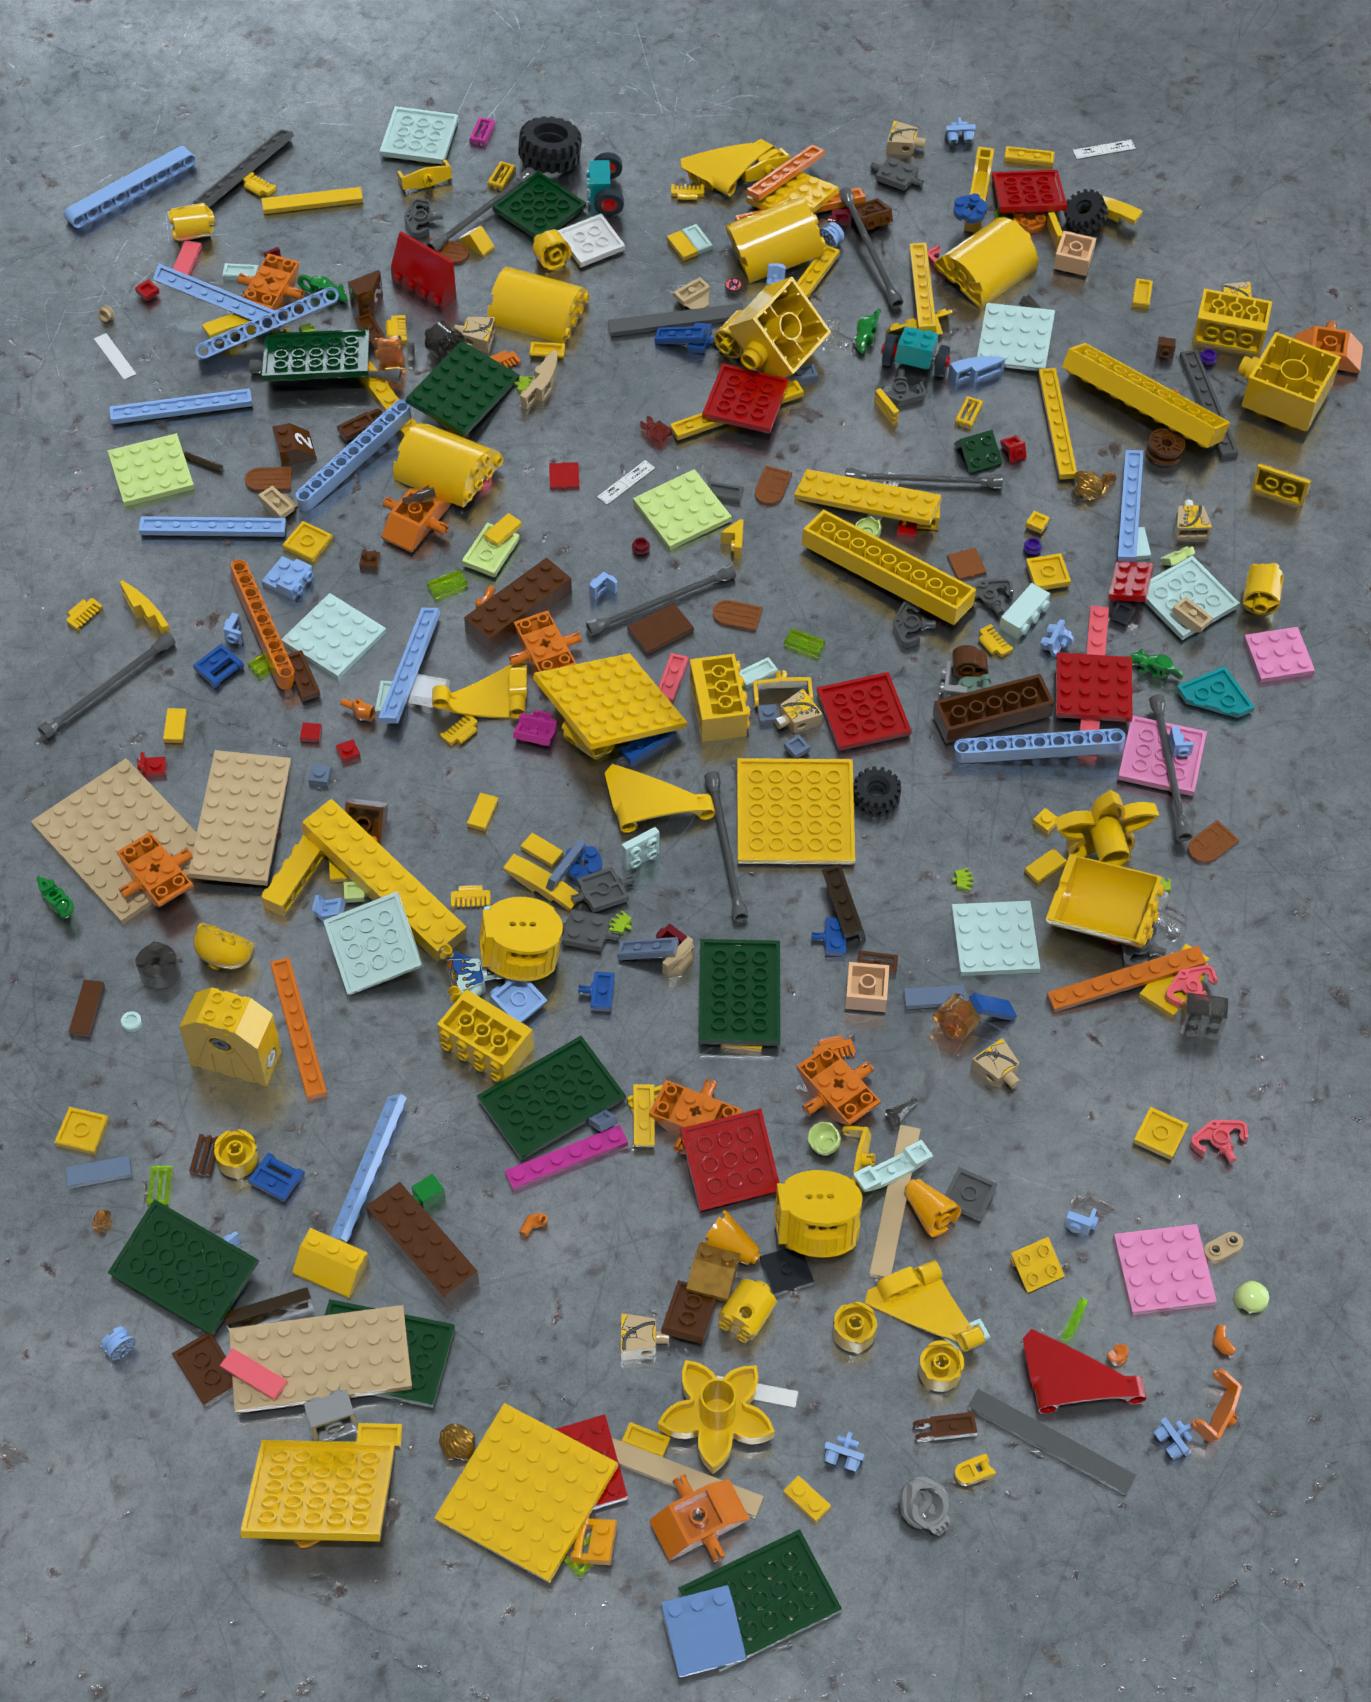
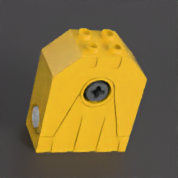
[179,987,282,1087]

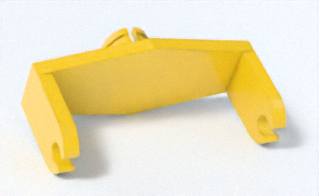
[740,148,791,182]
[396,159,452,190]
[752,671,813,708]
[842,1126,875,1189]

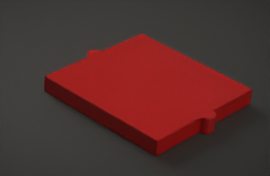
[549,461,579,490]

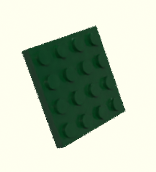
[492,171,587,238]

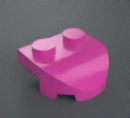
[513,710,557,746]

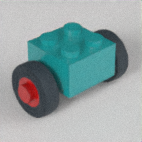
[586,152,624,216]
[881,327,951,377]

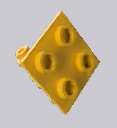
[1010,1237,1065,1293]

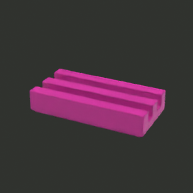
[469,117,495,146]

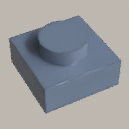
[757,704,778,725]
[784,734,811,759]
[308,764,332,787]
[588,1109,618,1132]

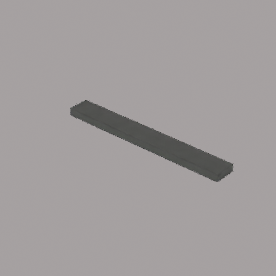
[193,129,294,207]
[608,303,744,337]
[1180,350,1239,459]
[967,1389,1136,1496]

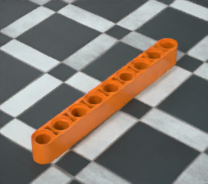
[231,560,294,690]

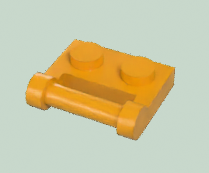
[569,1518,618,1565]

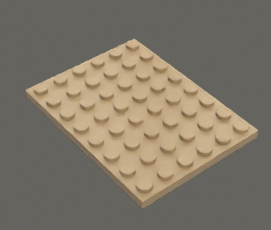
[31,758,197,925]

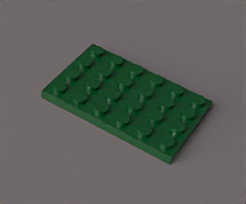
[262,329,370,382]
[405,341,520,437]
[698,939,780,1045]
[477,1036,626,1161]
[108,1199,260,1336]
[324,1299,456,1408]
[678,1529,842,1672]

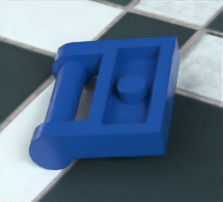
[193,644,244,689]
[248,1153,305,1202]

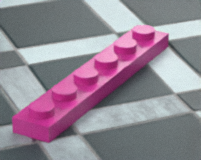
[504,1125,628,1191]

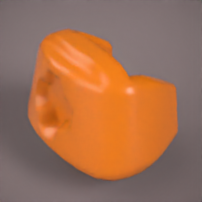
[1107,1343,1129,1367]

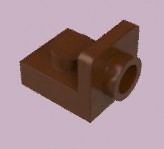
[1156,337,1176,359]

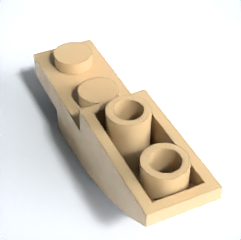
[520,349,558,410]

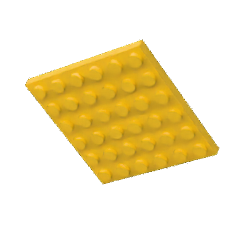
[533,653,688,750]
[737,758,855,865]
[434,1403,619,1583]
[241,1440,395,1542]

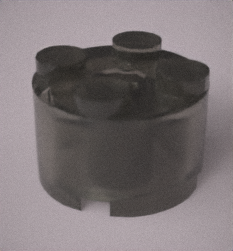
[424,320,465,360]
[135,941,179,990]

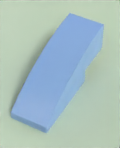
[948,356,1005,385]

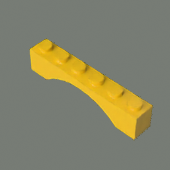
[964,147,994,232]

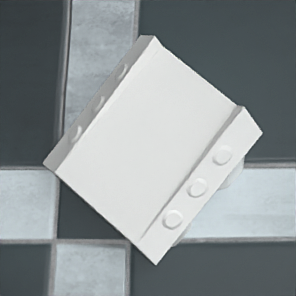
[406,674,450,713]

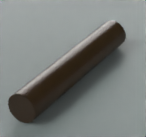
[184,451,223,472]

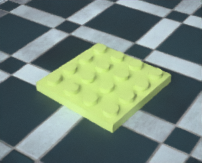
[107,433,195,507]
[633,469,732,550]

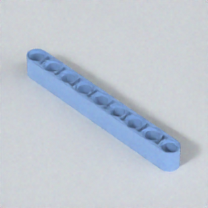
[64,146,196,228]
[195,287,339,360]
[296,399,412,512]
[954,728,1125,763]

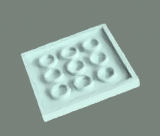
[380,106,459,164]
[977,303,1055,371]
[1145,555,1240,640]
[281,593,387,680]
[323,891,423,996]
[951,901,1040,976]

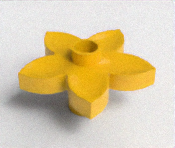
[1054,790,1159,866]
[658,1360,775,1474]

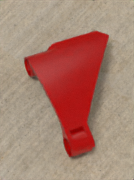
[1023,1329,1147,1414]

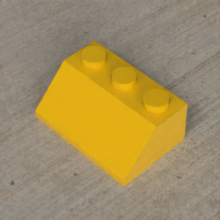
[1251,463,1312,507]
[292,1228,369,1299]

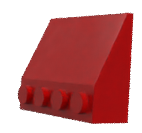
[390,231,457,310]

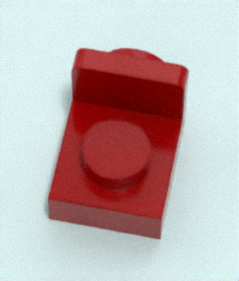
[1000,435,1027,463]
[137,752,166,778]

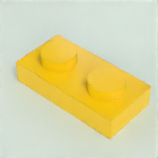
[783,1475,831,1524]

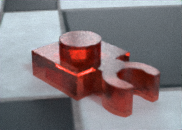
[640,416,672,444]

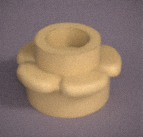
[98,305,114,322]

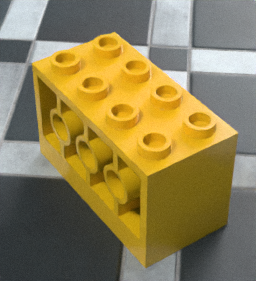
[1192,288,1272,355]
[690,654,751,742]
[437,989,534,1082]

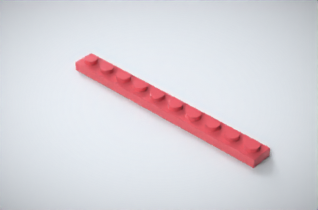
[1077,605,1109,761]

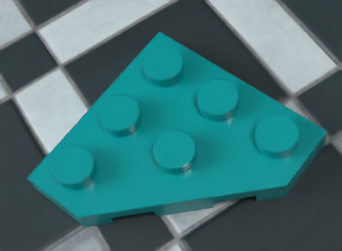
[1176,666,1255,718]

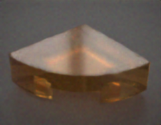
[1101,472,1117,489]

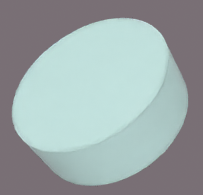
[121,1011,142,1033]

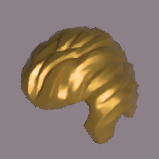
[1074,471,1103,500]
[439,1424,475,1461]

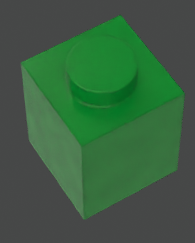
[411,1173,445,1211]

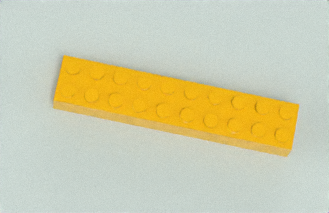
[1062,343,1231,448]
[801,509,976,625]
[302,799,467,962]

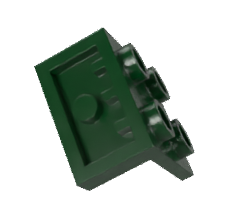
[954,430,1003,473]

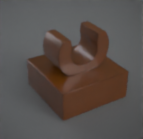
[359,549,381,571]

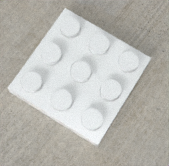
[558,214,625,267]

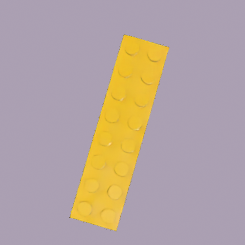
[794,469,942,526]

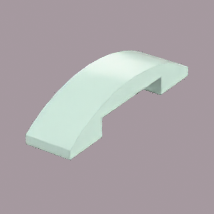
[852,1140,933,1192]

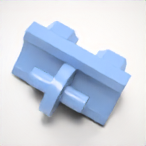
[944,117,976,144]
[766,263,786,286]
[1040,620,1074,657]
[1154,1417,1193,1460]
[824,1432,865,1472]

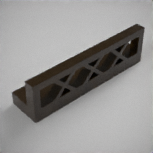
[822,864,866,941]
[225,1287,314,1331]

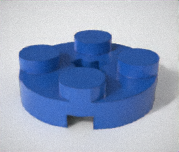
[953,193,987,224]
[564,846,602,882]

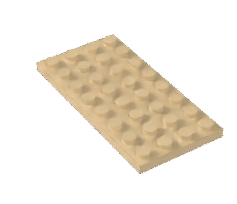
[188,750,291,886]
[229,1305,412,1414]

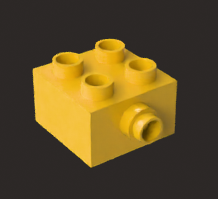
[728,277,831,377]
[1238,332,1341,432]

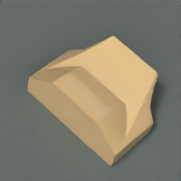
[673,277,710,309]
[258,486,298,518]
[1172,596,1213,632]
[662,936,694,977]

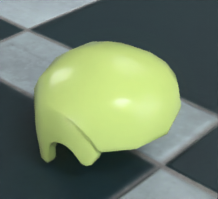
[855,516,881,538]
[808,1122,841,1156]
[1233,1281,1270,1314]

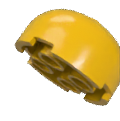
[193,923,255,970]

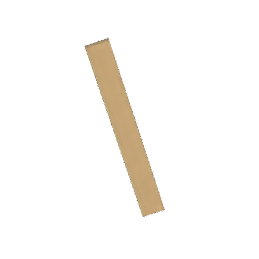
[869,1125,921,1279]
[612,1438,764,1519]

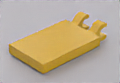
[1139,944,1209,1019]

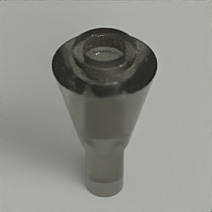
[1019,294,1042,309]
[402,485,436,505]
[885,1097,918,1127]

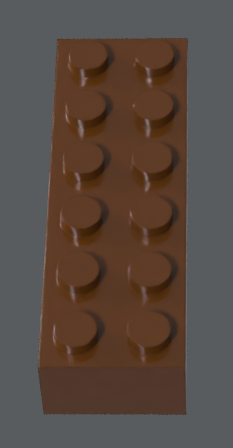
[464,557,572,652]
[933,674,1054,744]
[366,1182,479,1307]

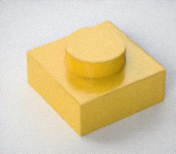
[1025,511,1050,534]
[1032,808,1057,834]

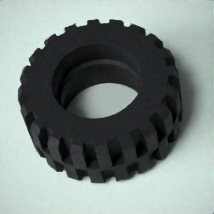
[518,116,582,174]

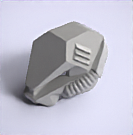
[900,1477,951,1536]

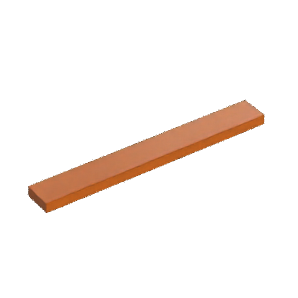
[270,957,328,1101]

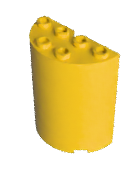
[725,195,826,284]
[934,217,1039,309]
[487,267,590,344]
[393,423,503,508]
[1046,854,1165,948]

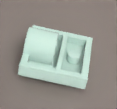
[622,827,660,871]

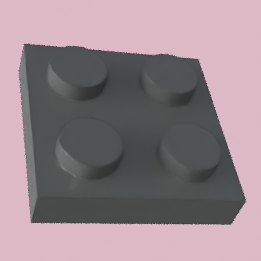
[945,1167,997,1221]

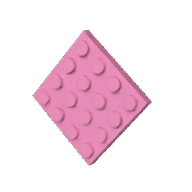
[1118,716,1207,796]
[1113,1224,1217,1316]

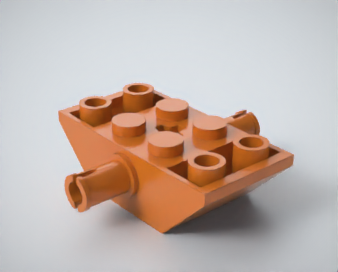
[237,253,304,310]
[1294,320,1363,373]
[381,488,451,553]
[509,610,582,673]
[117,832,193,907]
[796,1044,881,1126]
[649,1078,742,1154]
[649,1474,750,1562]

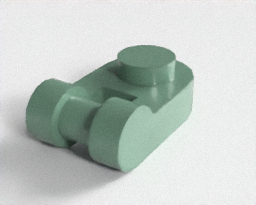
[958,674,991,692]

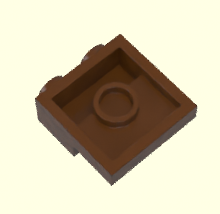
[855,198,893,231]

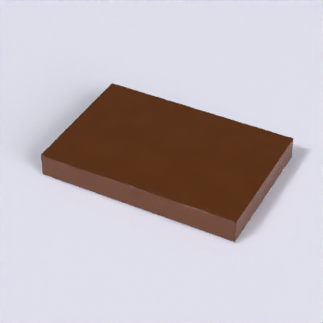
[627,603,694,655]
[661,1280,717,1344]
[172,1333,233,1408]

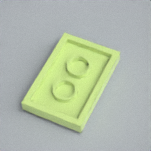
[462,522,520,578]

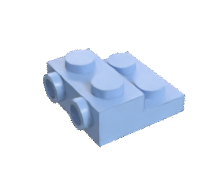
[262,556,313,600]
[489,979,547,1023]

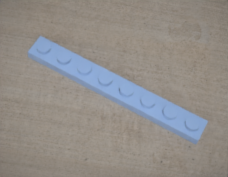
[153,264,288,332]
[109,388,252,424]
[1118,450,1144,562]
[139,516,286,537]
[379,607,440,723]
[330,1094,406,1243]

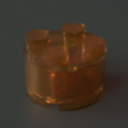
[375,335,405,371]
[932,993,982,1040]

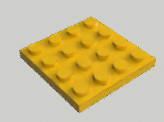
[746,172,839,214]

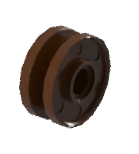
[1146,428,1186,467]

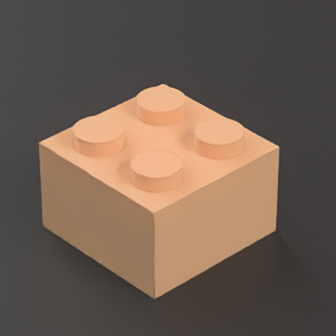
[1053,231,1096,276]
[845,962,889,1012]

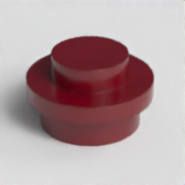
[632,537,650,554]

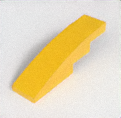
[1083,196,1143,225]
[202,313,264,339]
[119,580,171,634]
[502,854,579,911]

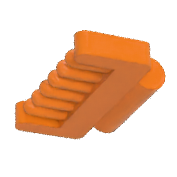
[490,350,520,368]
[812,1035,856,1058]

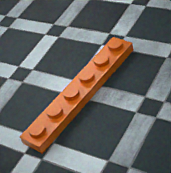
[747,145,825,201]

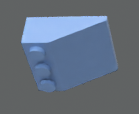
[661,1585,746,1678]

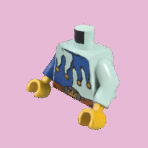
[439,944,496,1002]

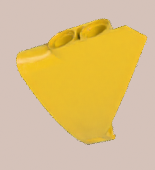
[681,139,776,197]
[432,663,527,719]
[605,764,716,833]
[865,1260,985,1352]

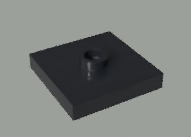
[760,1248,814,1296]

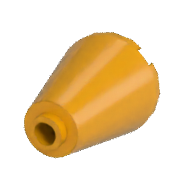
[905,1179,962,1237]
[701,1209,761,1266]

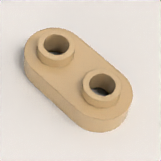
[1204,1232,1243,1264]

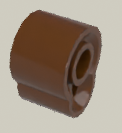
[952,645,988,678]

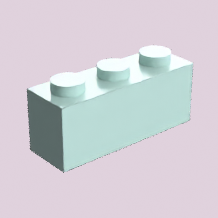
[999,583,1050,640]

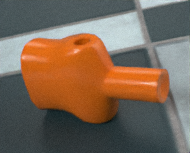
[340,698,375,722]

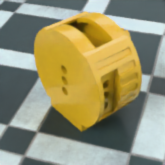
[479,897,563,981]
[774,1170,862,1257]

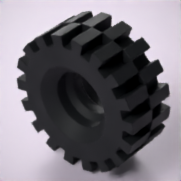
[1063,189,1108,234]
[853,766,901,817]

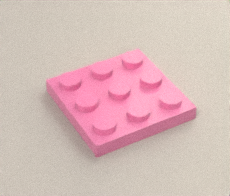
[1243,627,1315,683]

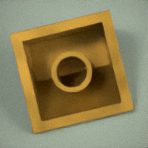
[686,1243,740,1302]

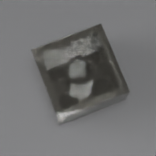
[1180,992,1228,1039]

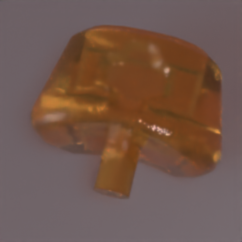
[92,1210,112,1233]

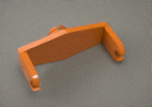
[1191,1369,1242,1442]

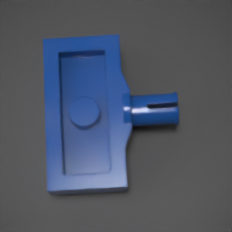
[687,323,715,354]
[811,917,846,957]
[578,971,615,1012]

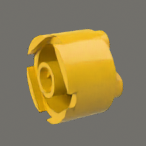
[532,229,572,270]
[214,1129,259,1180]
[832,1302,877,1354]
[918,1340,964,1392]

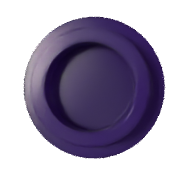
[1200,348,1217,365]
[1023,538,1042,555]

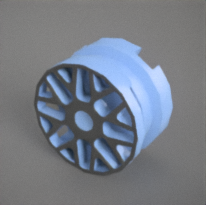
[819,222,845,248]
[100,1326,136,1361]

